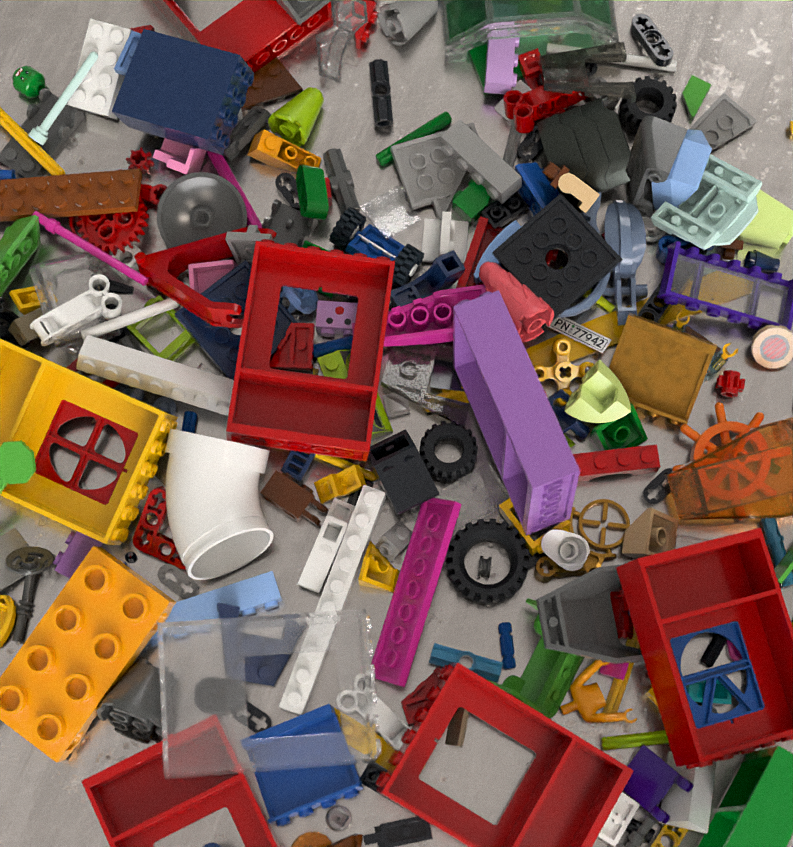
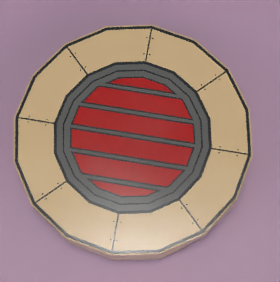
[751,325,793,369]

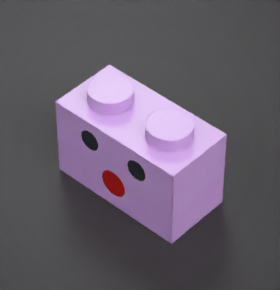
[315,300,358,337]

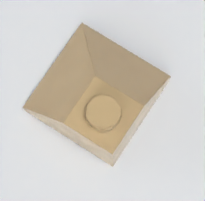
[622,508,679,559]

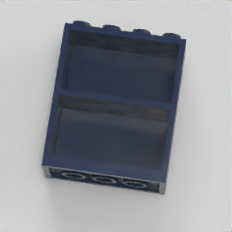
[112,29,254,155]

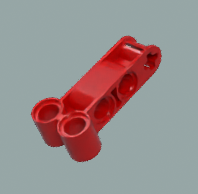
[503,72,592,133]

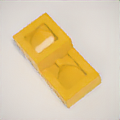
[314,465,367,504]

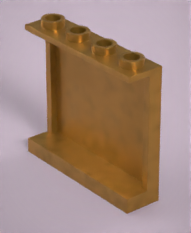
[609,313,717,426]

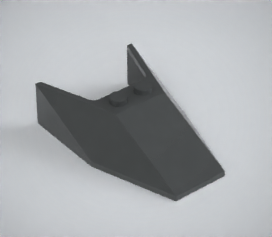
[536,564,644,664]

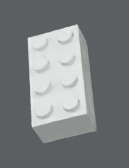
[67,19,133,120]

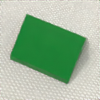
[590,403,648,451]

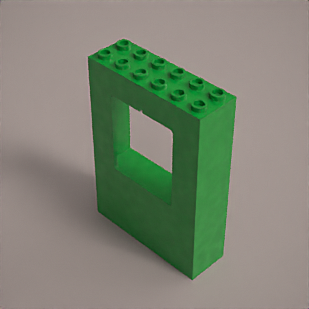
[697,745,793,847]

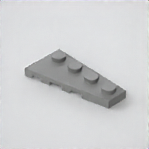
[689,93,757,151]

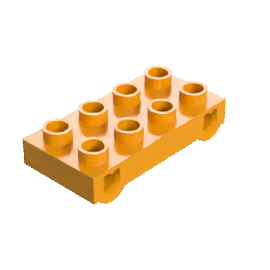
[0,546,176,763]

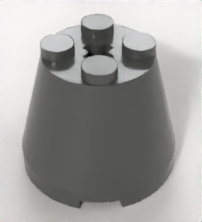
[97,659,177,744]

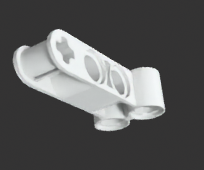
[30,274,122,346]
[336,673,410,751]

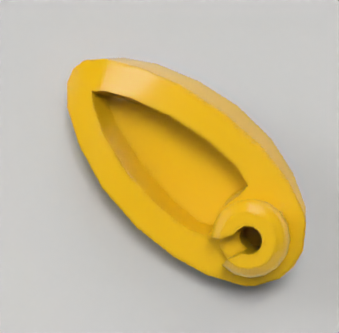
[0,595,16,648]

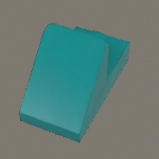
[686,679,732,705]

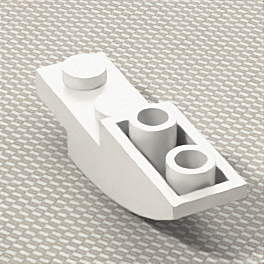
[297,498,355,594]

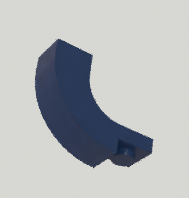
[390,250,466,307]

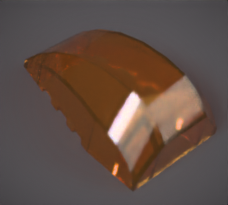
[667,417,793,520]

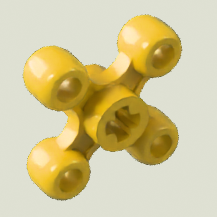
[533,338,594,406]

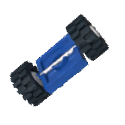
[329,207,424,286]

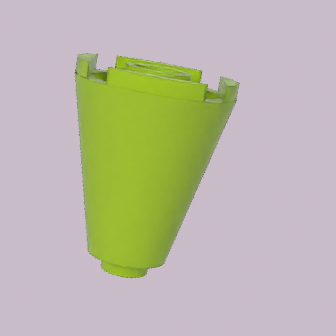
[268,87,324,147]

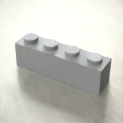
[440,120,522,203]

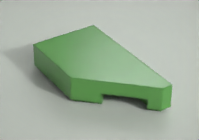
[681,75,712,120]

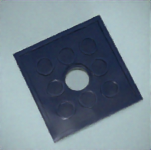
[175,260,298,380]

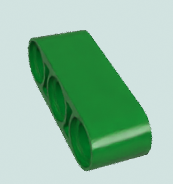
[296,164,329,221]

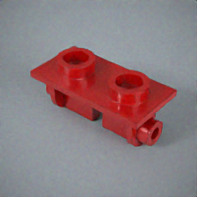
[610,590,633,639]

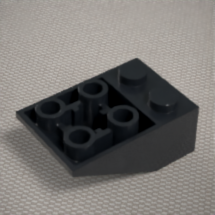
[367,429,440,515]

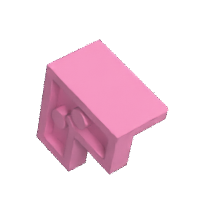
[153,138,207,175]
[188,260,238,294]

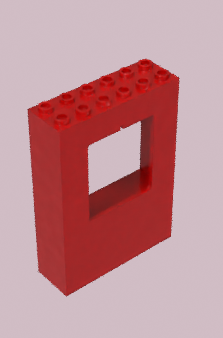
[226,239,395,461]
[375,662,634,847]
[81,714,281,847]

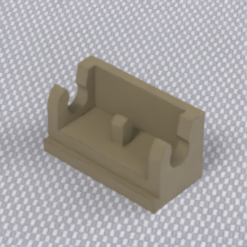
[8,302,55,346]

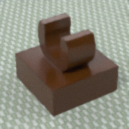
[717,240,744,260]

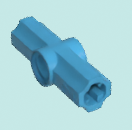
[429,643,503,683]

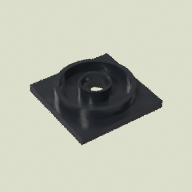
[492,193,623,321]

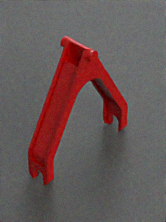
[135,227,280,328]

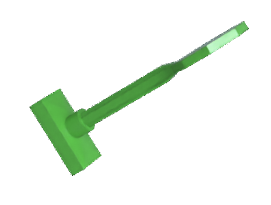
[0,440,36,494]

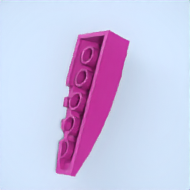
[352,285,486,346]

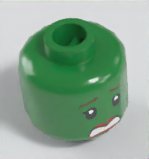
[12,66,46,98]

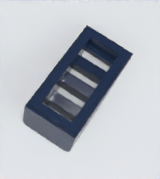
[281,451,316,481]

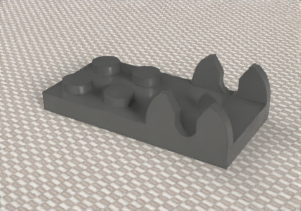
[0,88,85,178]
[251,199,318,292]

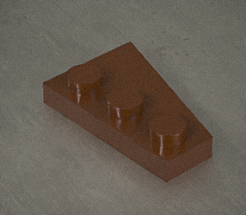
[241,57,303,112]

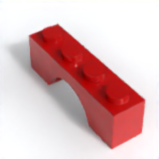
[573,444,661,482]

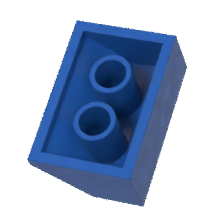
[515,162,559,217]

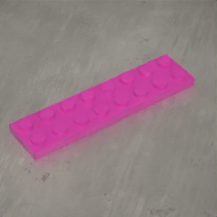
[368,498,462,688]

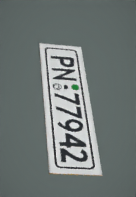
[545,317,611,354]

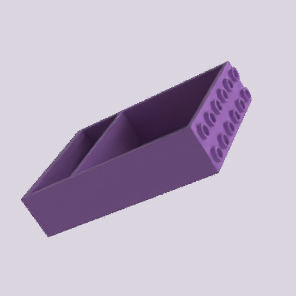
[453,290,580,535]

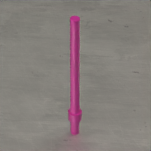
[32,211,149,286]

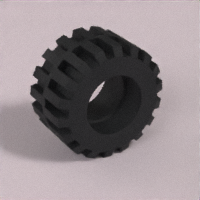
[619,76,677,135]
[419,420,478,483]

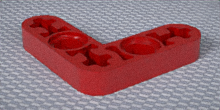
[133,486,186,570]

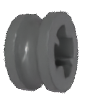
[477,556,492,578]

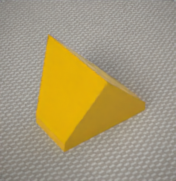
[358,541,400,593]

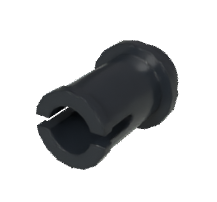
[625,818,656,843]

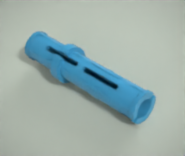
[760,516,793,587]

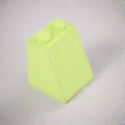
[735,190,793,249]

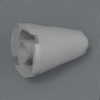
[378,0,438,46]

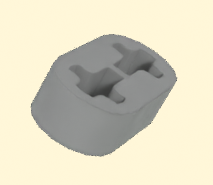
[158,564,199,599]

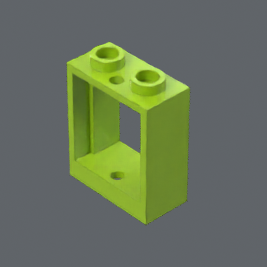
[126,295,196,361]

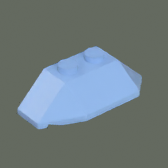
[651,129,712,210]

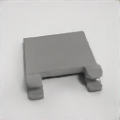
[0,528,40,591]

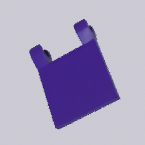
[623,744,694,824]

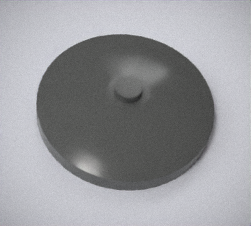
[157,172,247,248]

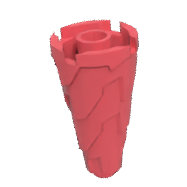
[479,261,554,343]

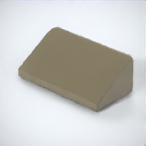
[445,707,470,748]

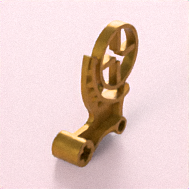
[534,499,630,583]

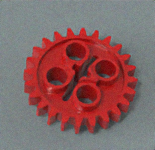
[76,197,149,256]

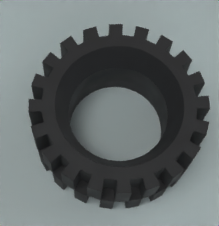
[446,518,530,605]

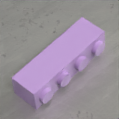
[484,3,521,94]

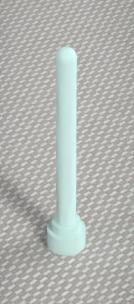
[28,52,98,145]

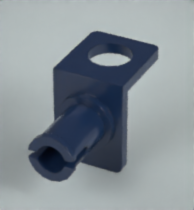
[548,389,590,439]

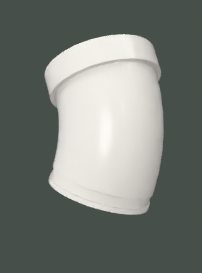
[165,429,273,580]

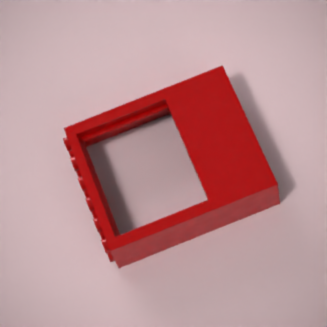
[151,0,332,73]

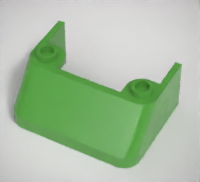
[486,598,584,718]

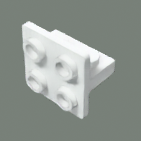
[422,211,468,265]

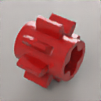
[126,148,155,175]
[716,370,745,397]

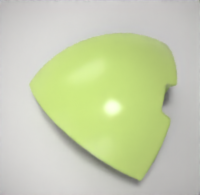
[564,359,631,423]

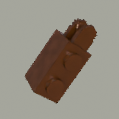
[260,470,329,526]

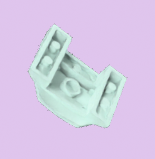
[651,154,762,250]

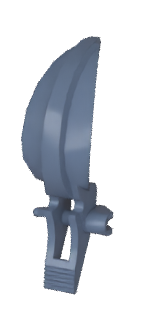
[558,192,610,318]
[603,200,648,325]

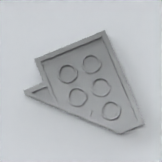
[390,122,478,220]

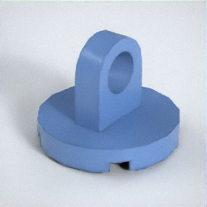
[279,286,318,314]

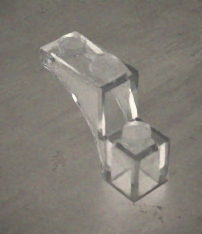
[316,0,368,81]

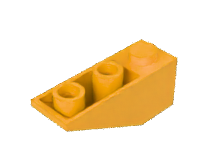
[247,129,321,173]

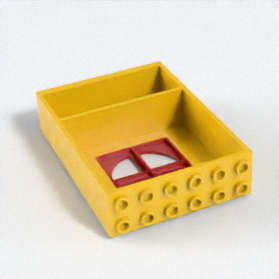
[0,339,178,545]

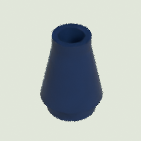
[744,250,780,272]

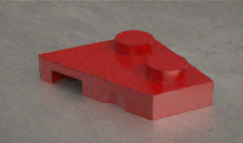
[269,323,315,370]

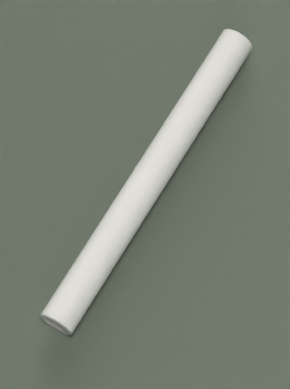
[80,298,181,341]

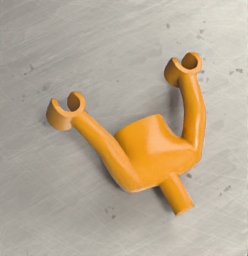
[560,660,637,724]

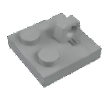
[225,225,273,265]

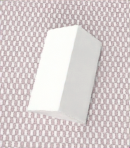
[658,751,717,834]

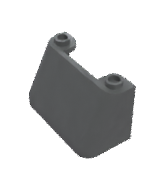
[627,116,688,219]

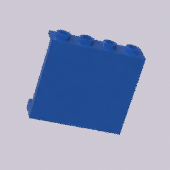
[240,704,363,827]

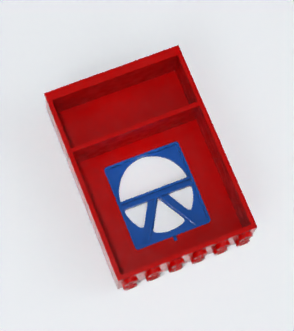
[616,528,793,770]

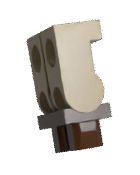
[542,161,600,213]

